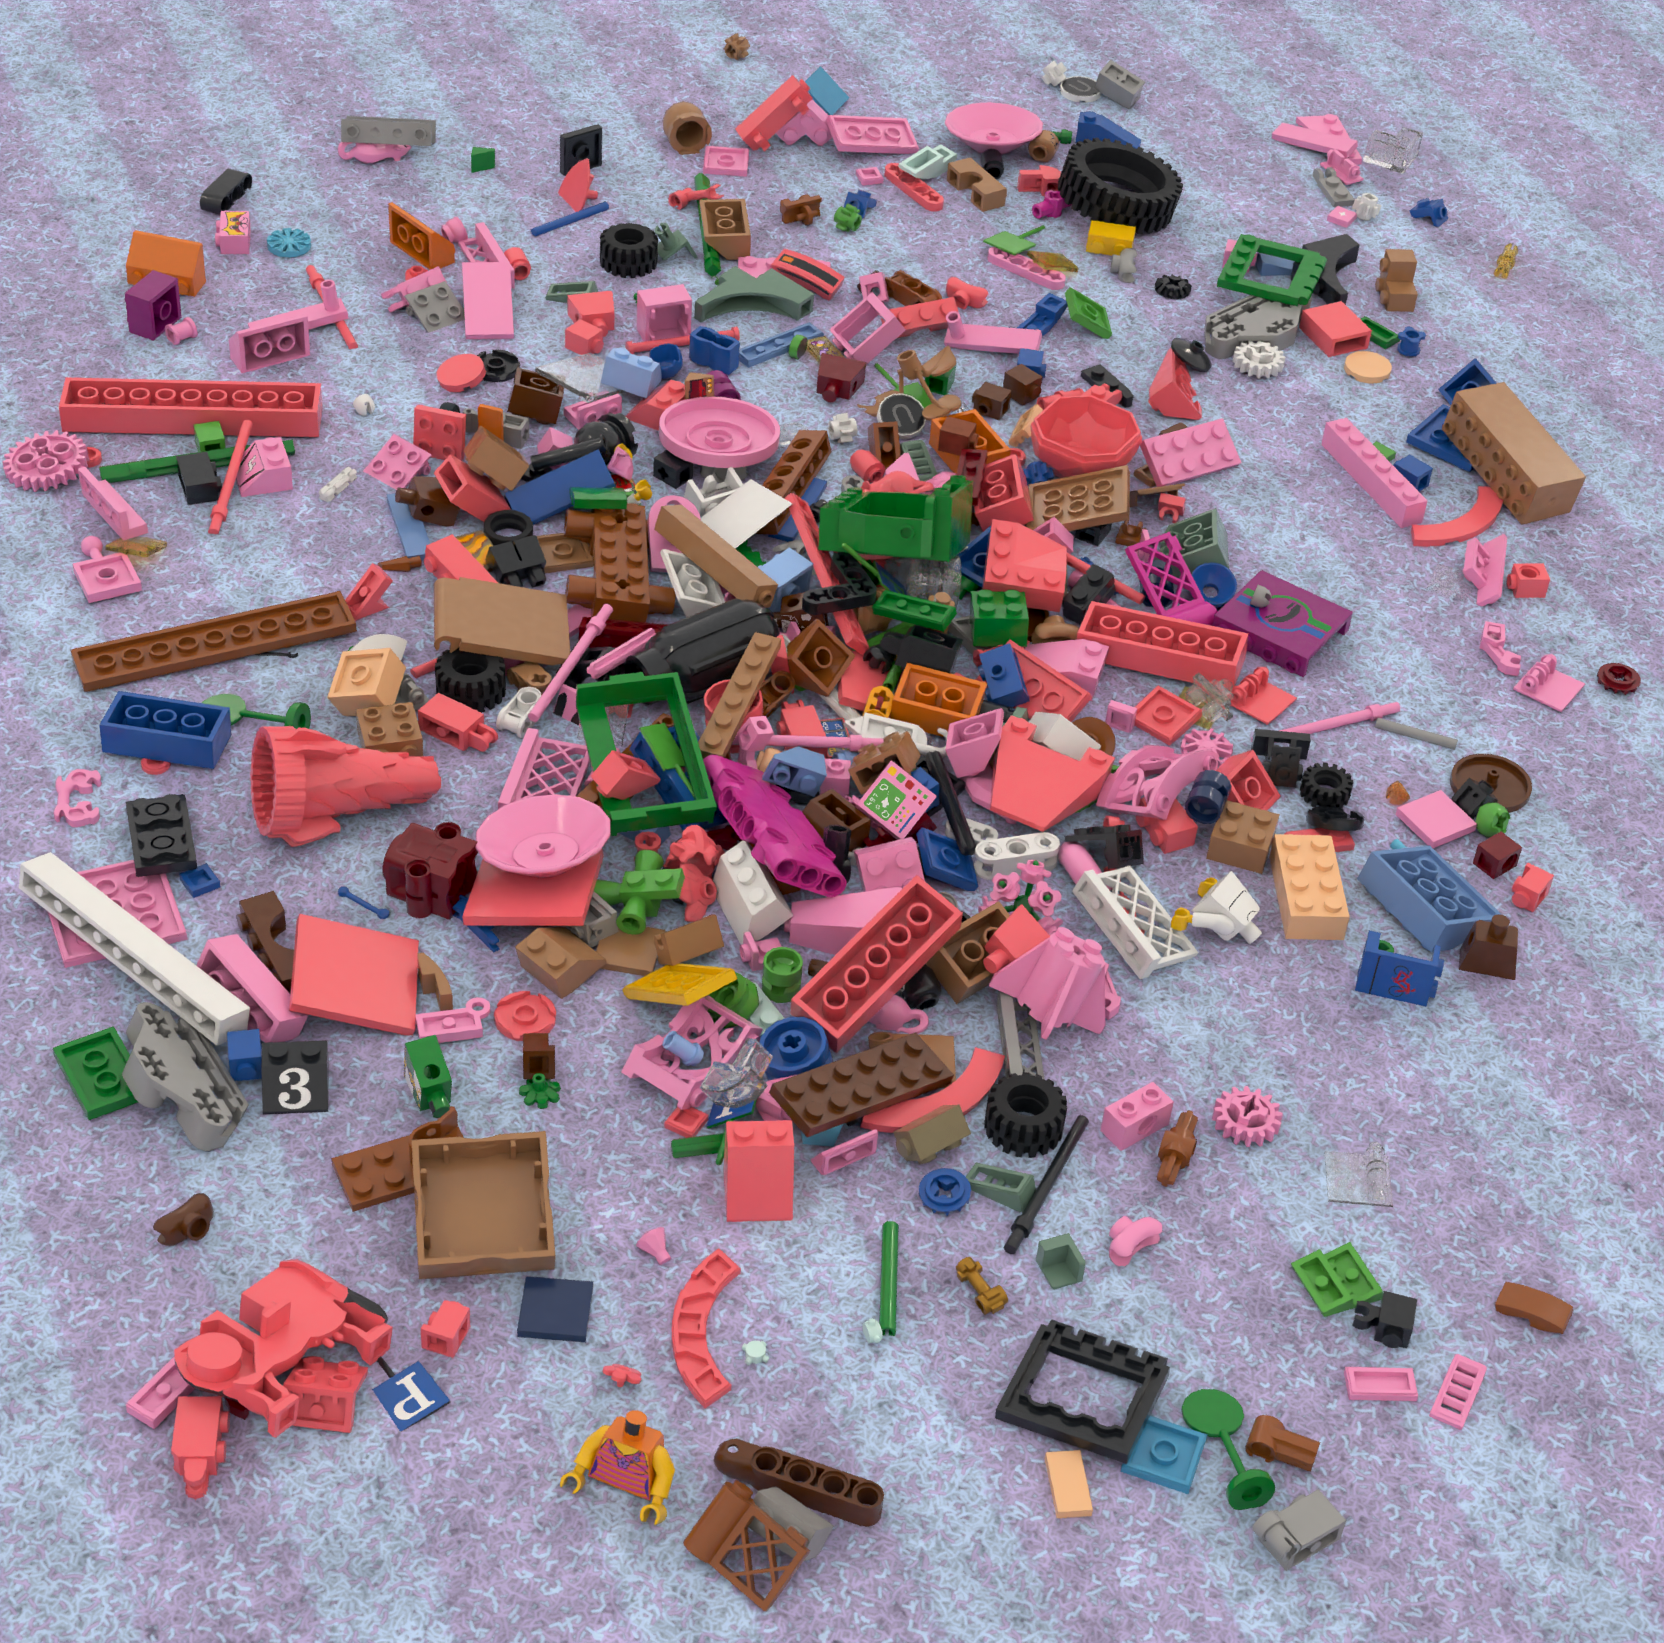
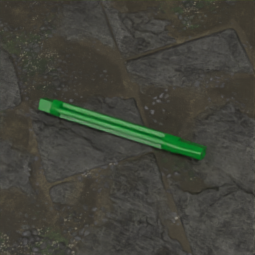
[694,173,721,276]
[99,439,295,483]

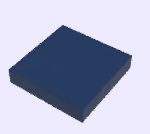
[517,1276,593,1343]

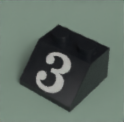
[261,1040,329,1115]

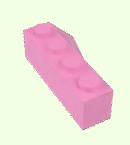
[196,934,309,1043]

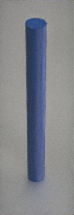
[531,201,609,237]

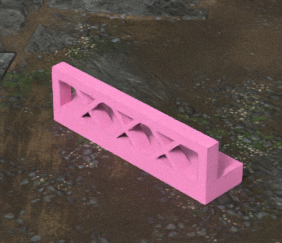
[458,222,515,289]
[78,467,148,541]

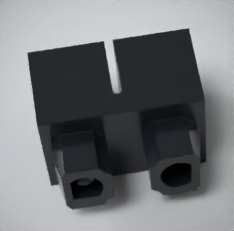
[485,535,546,588]

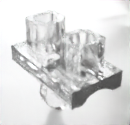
[1185,673,1234,723]

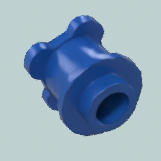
[1397,326,1426,357]

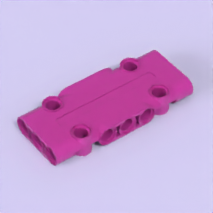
[703,755,846,897]

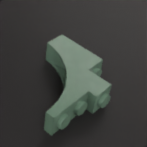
[694,266,814,322]

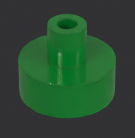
[952,573,979,600]

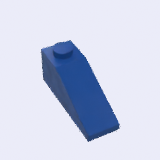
[1075,111,1141,149]

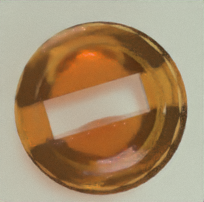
[1386,780,1410,805]

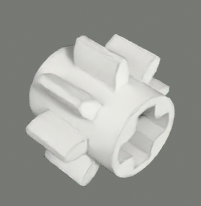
[1041,61,1067,87]
[1352,193,1382,220]
[828,413,858,443]

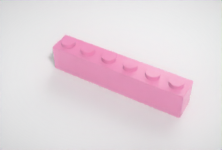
[1321,418,1427,528]

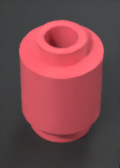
[504,247,531,280]
[850,449,885,483]

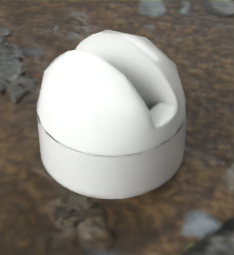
[353,394,375,416]

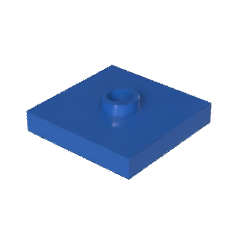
[916,828,979,891]

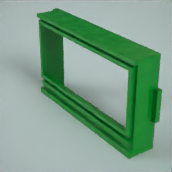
[576,672,717,836]

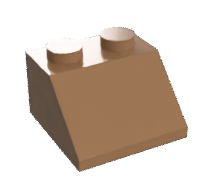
[515,927,607,999]

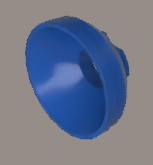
[1190,563,1237,608]

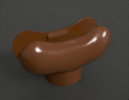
[153,1193,214,1246]

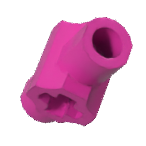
[1032,190,1072,219]

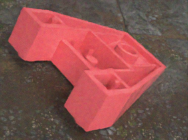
[990,715,1115,832]

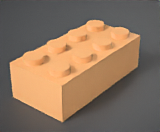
[1269,834,1350,940]

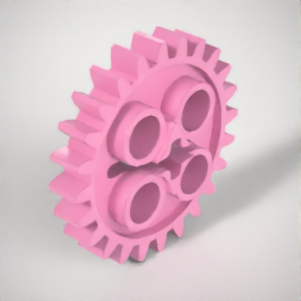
[2,430,90,492]

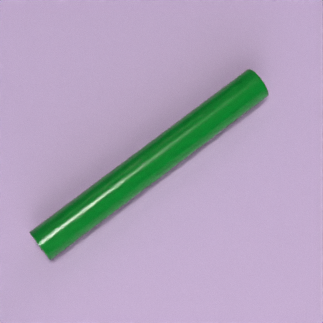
[879,1221,899,1336]

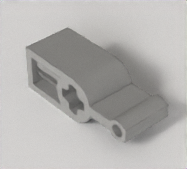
[463,408,529,449]

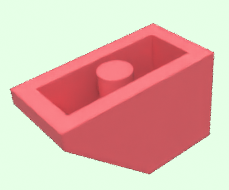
[591,750,661,800]

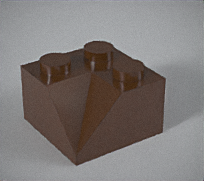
[507,367,565,425]

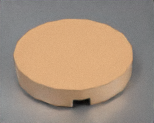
[1344,351,1392,384]

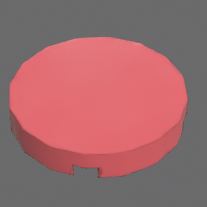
[437,354,486,392]
[494,991,556,1041]

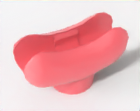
[946,277,988,309]

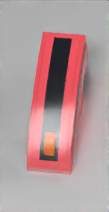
[770,248,845,301]

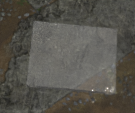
[535,353,626,403]

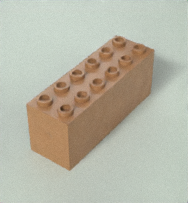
[1442,382,1586,525]

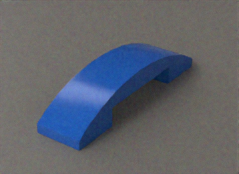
[1009,293,1068,336]

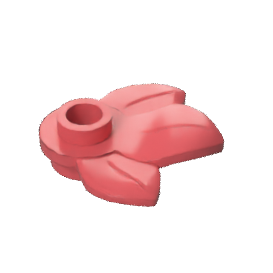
[679,863,717,922]

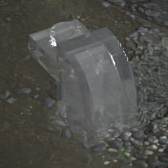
[700,1038,773,1108]

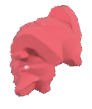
[663,825,725,880]

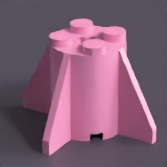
[989,927,1105,1040]

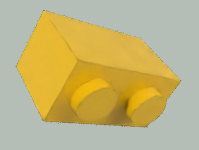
[1086,220,1136,256]

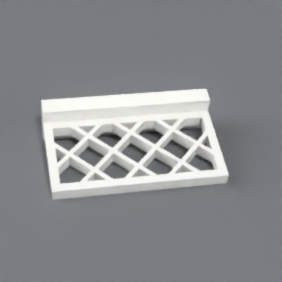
[1072,866,1199,979]

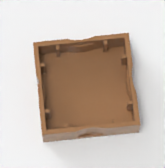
[412,1131,555,1279]

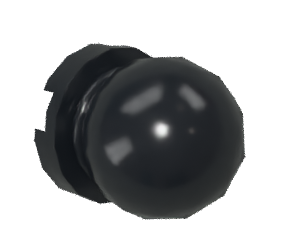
[574,412,638,465]

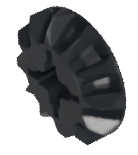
[1154,274,1192,299]

